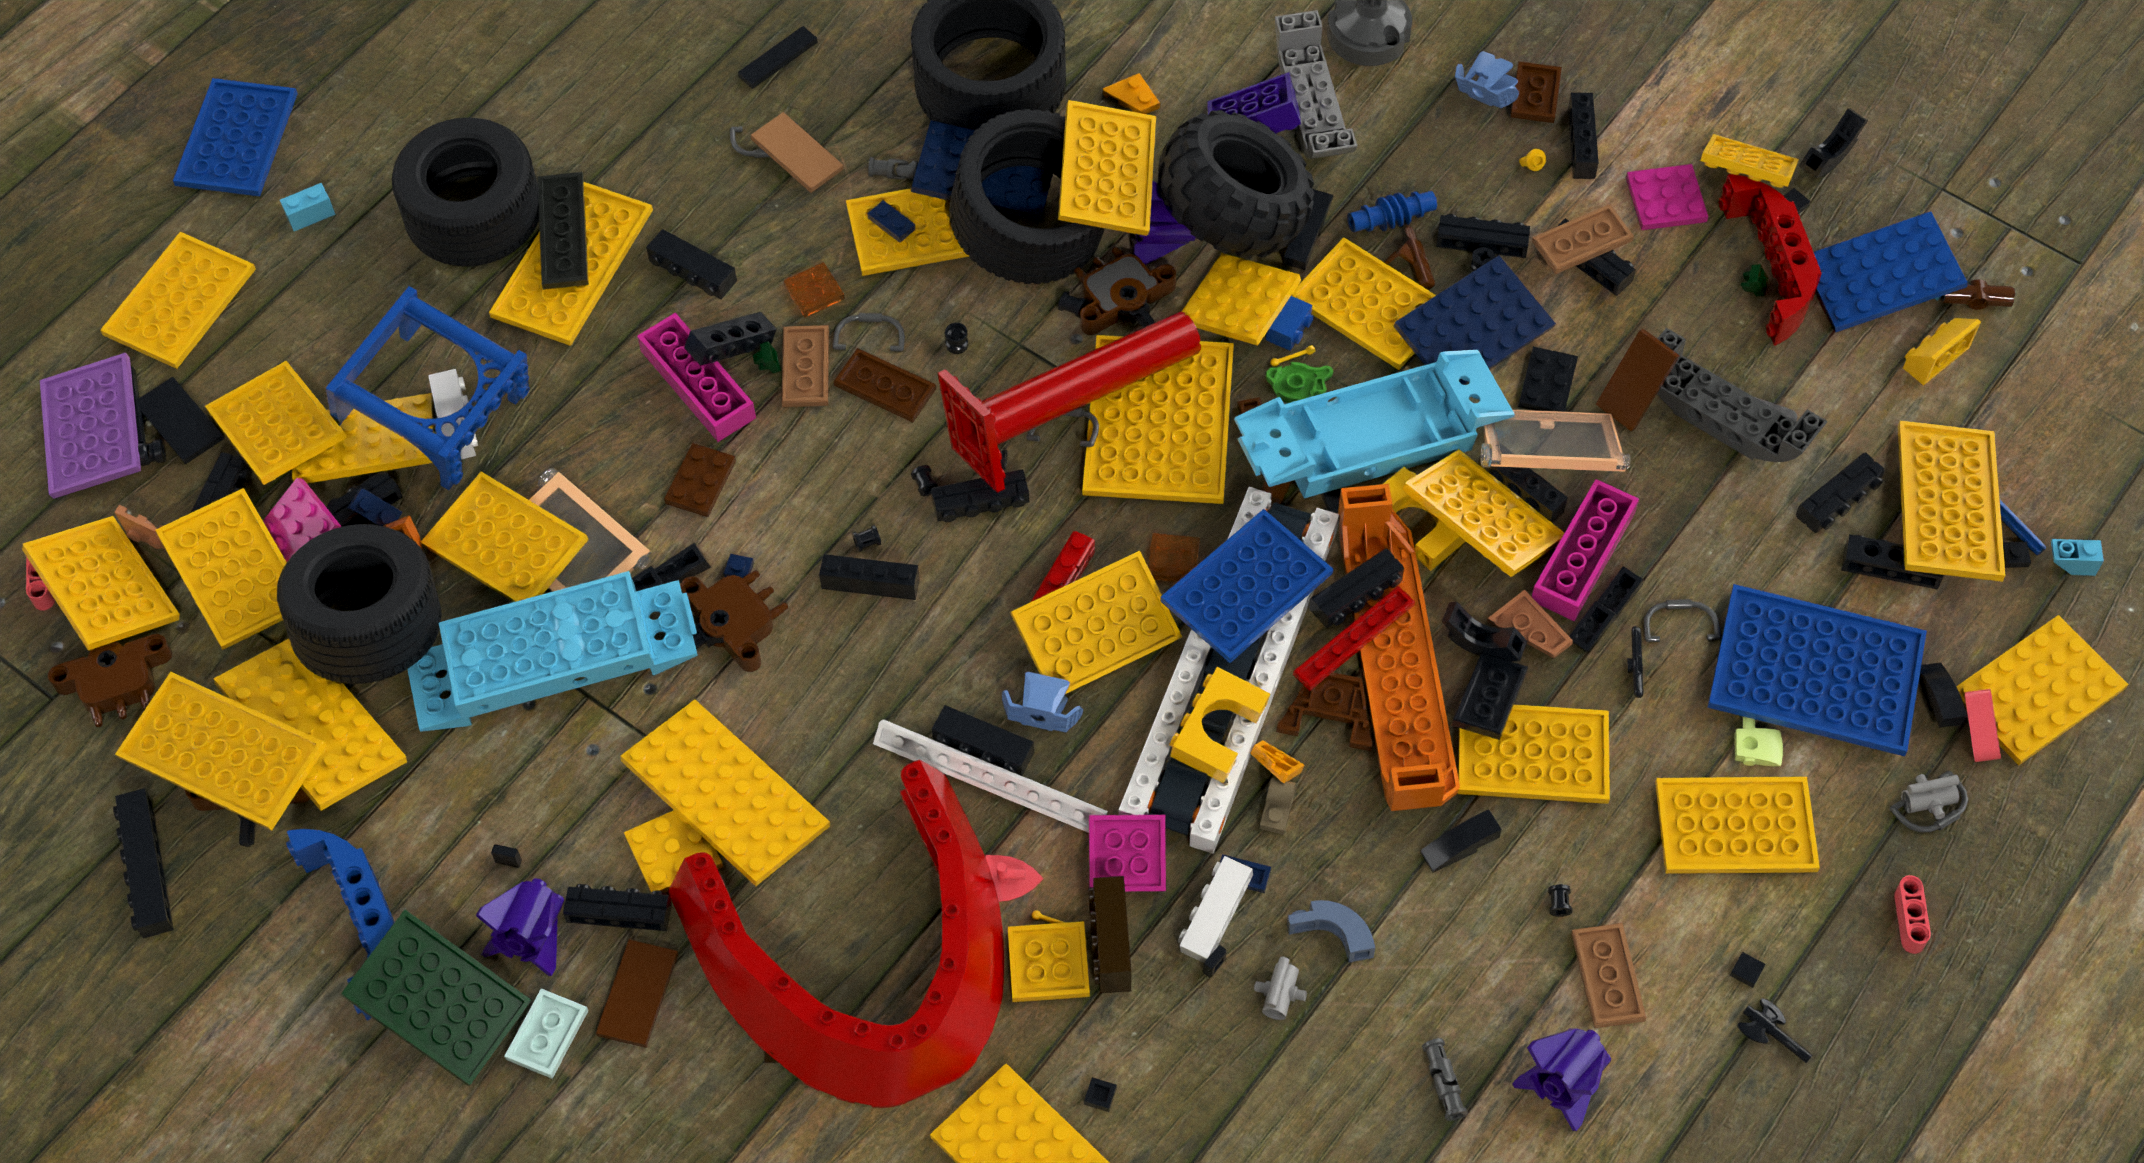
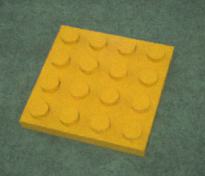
[1700,134,1799,188]
[1182,253,1301,346]

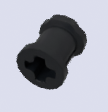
[1058,291,1087,318]
[911,465,939,496]
[852,525,881,552]
[1548,884,1573,917]

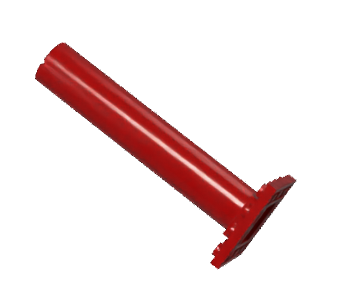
[938,311,1201,492]

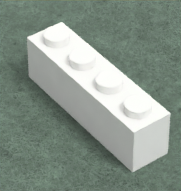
[428,369,478,459]
[1178,856,1253,963]

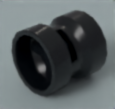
[945,322,968,354]
[138,439,166,466]

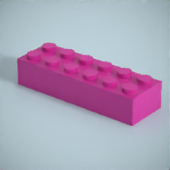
[637,313,756,442]
[1532,479,1639,621]

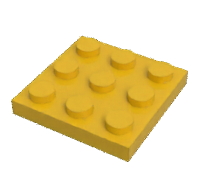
[624,810,723,893]
[1008,921,1090,1002]

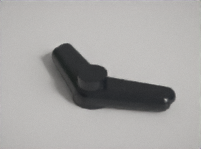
[1627,626,1644,698]

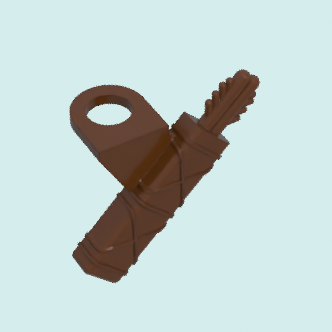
[1384,225,1435,290]

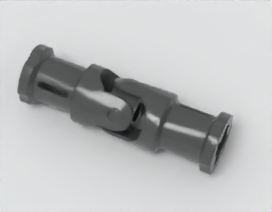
[868,157,918,181]
[1422,1038,1468,1121]

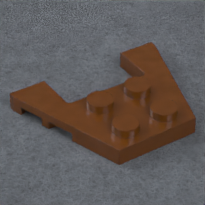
[1276,673,1372,751]

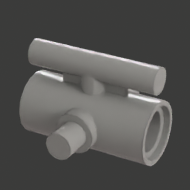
[1901,774,1959,819]
[1254,957,1307,1020]

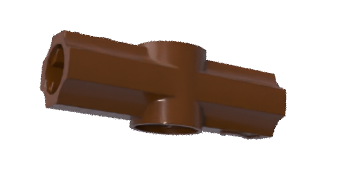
[1941,279,2015,310]

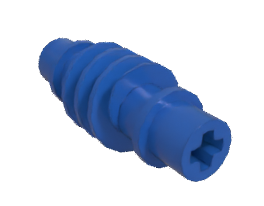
[1347,191,1437,232]

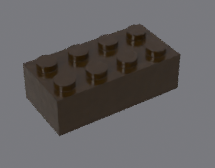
[1088,876,1132,993]

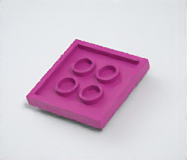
[1626,164,1708,230]
[263,478,341,562]
[1089,815,1166,892]

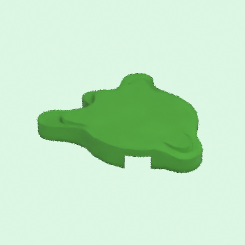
[1266,362,1333,403]

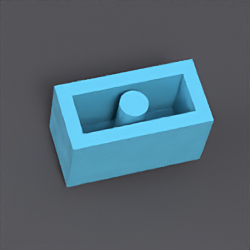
[280,183,335,231]

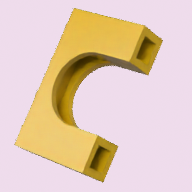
[1383,467,1466,571]
[1169,667,1270,783]

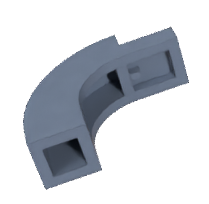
[1287,900,1375,962]

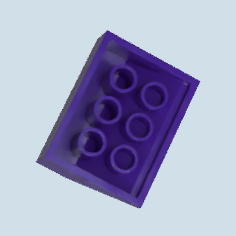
[1207,72,1301,134]

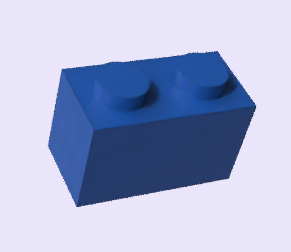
[1266,296,1314,351]

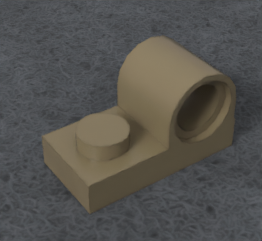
[1260,777,1296,835]

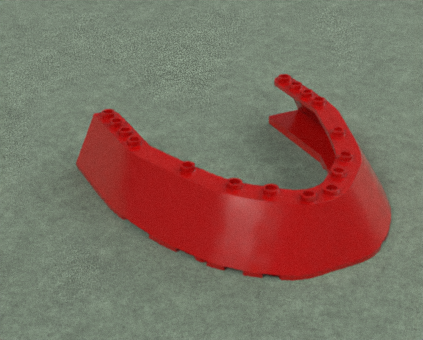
[668,759,1004,1108]

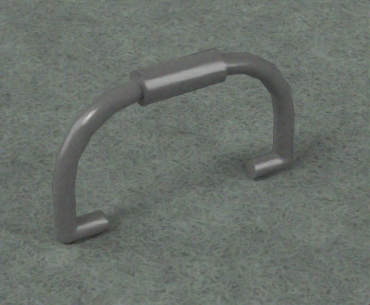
[730,122,798,158]
[832,313,905,352]
[1026,408,1099,447]
[1643,599,1721,642]
[1890,771,1968,832]

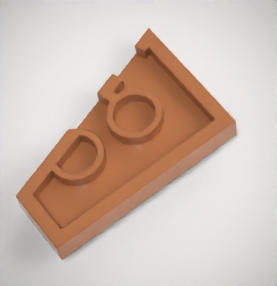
[115,505,165,549]
[1487,590,1573,658]

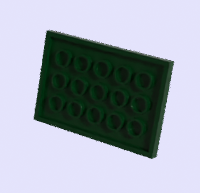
[340,909,531,1086]

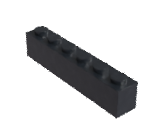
[113,788,174,939]

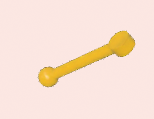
[1270,345,1316,367]
[1031,910,1066,923]

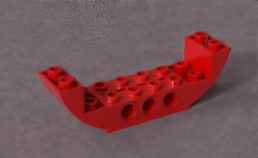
[1719,174,1822,346]

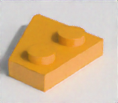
[1103,73,1160,114]
[1250,740,1305,784]

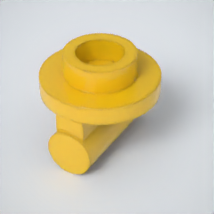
[1519,149,1546,171]

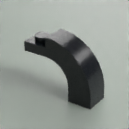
[1799,108,1868,178]
[1442,601,1528,662]

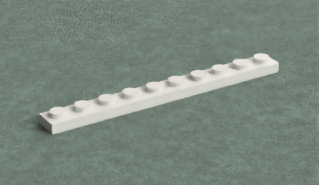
[873,720,1108,833]

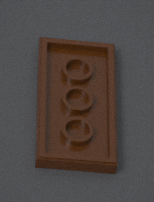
[1596,329,1680,431]
[833,348,936,423]
[596,940,679,1048]

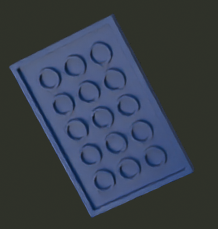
[173,78,298,196]
[1814,211,1968,333]
[1161,509,1333,663]

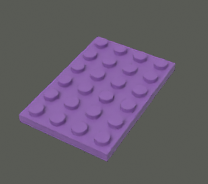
[40,353,141,499]

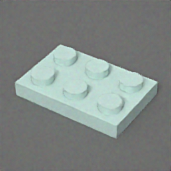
[504,989,588,1079]

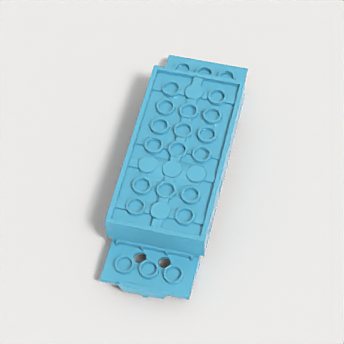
[1234,350,1515,498]
[407,571,698,732]

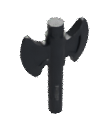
[1737,998,1813,1063]

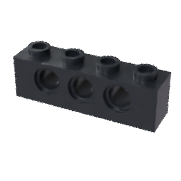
[1567,92,1599,179]
[684,312,777,366]
[1478,444,1568,523]
[1841,534,1944,590]

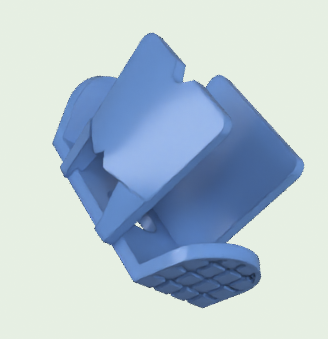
[1455,51,1519,108]
[1002,672,1083,732]

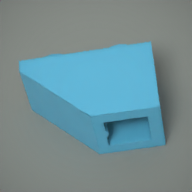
[2051,539,2104,576]

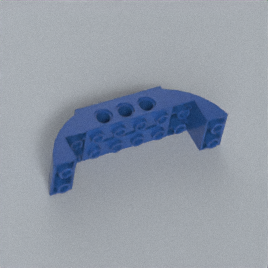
[286,829,395,1020]

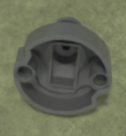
[1327,0,1412,66]

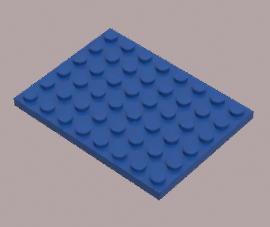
[1707,584,1927,756]

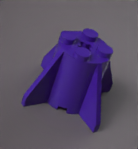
[1131,180,1196,265]
[476,878,564,976]
[1512,1028,1611,1131]

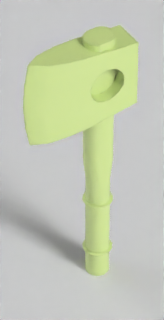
[1734,716,1783,766]

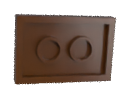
[1511,61,1562,123]
[664,443,736,517]

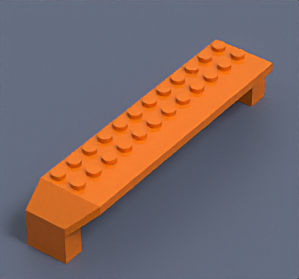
[1338,484,1460,811]

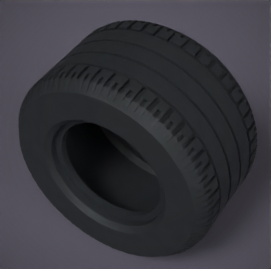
[392,118,539,267]
[277,524,442,684]

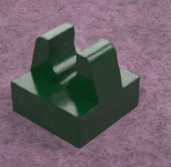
[1741,264,1768,297]
[753,341,781,374]

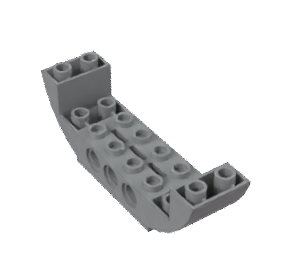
[1275,10,1357,159]

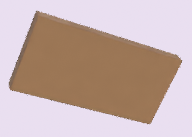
[751,112,844,193]
[1532,204,1634,274]
[782,325,829,407]
[1571,923,1646,1028]

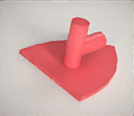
[986,855,1043,902]

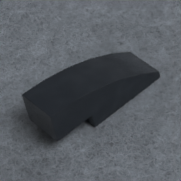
[1919,663,1968,728]
[1420,809,1502,873]

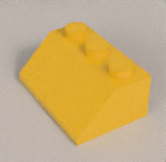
[1903,318,1981,386]

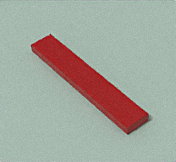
[1293,586,1415,691]

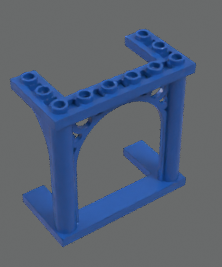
[326,286,530,490]

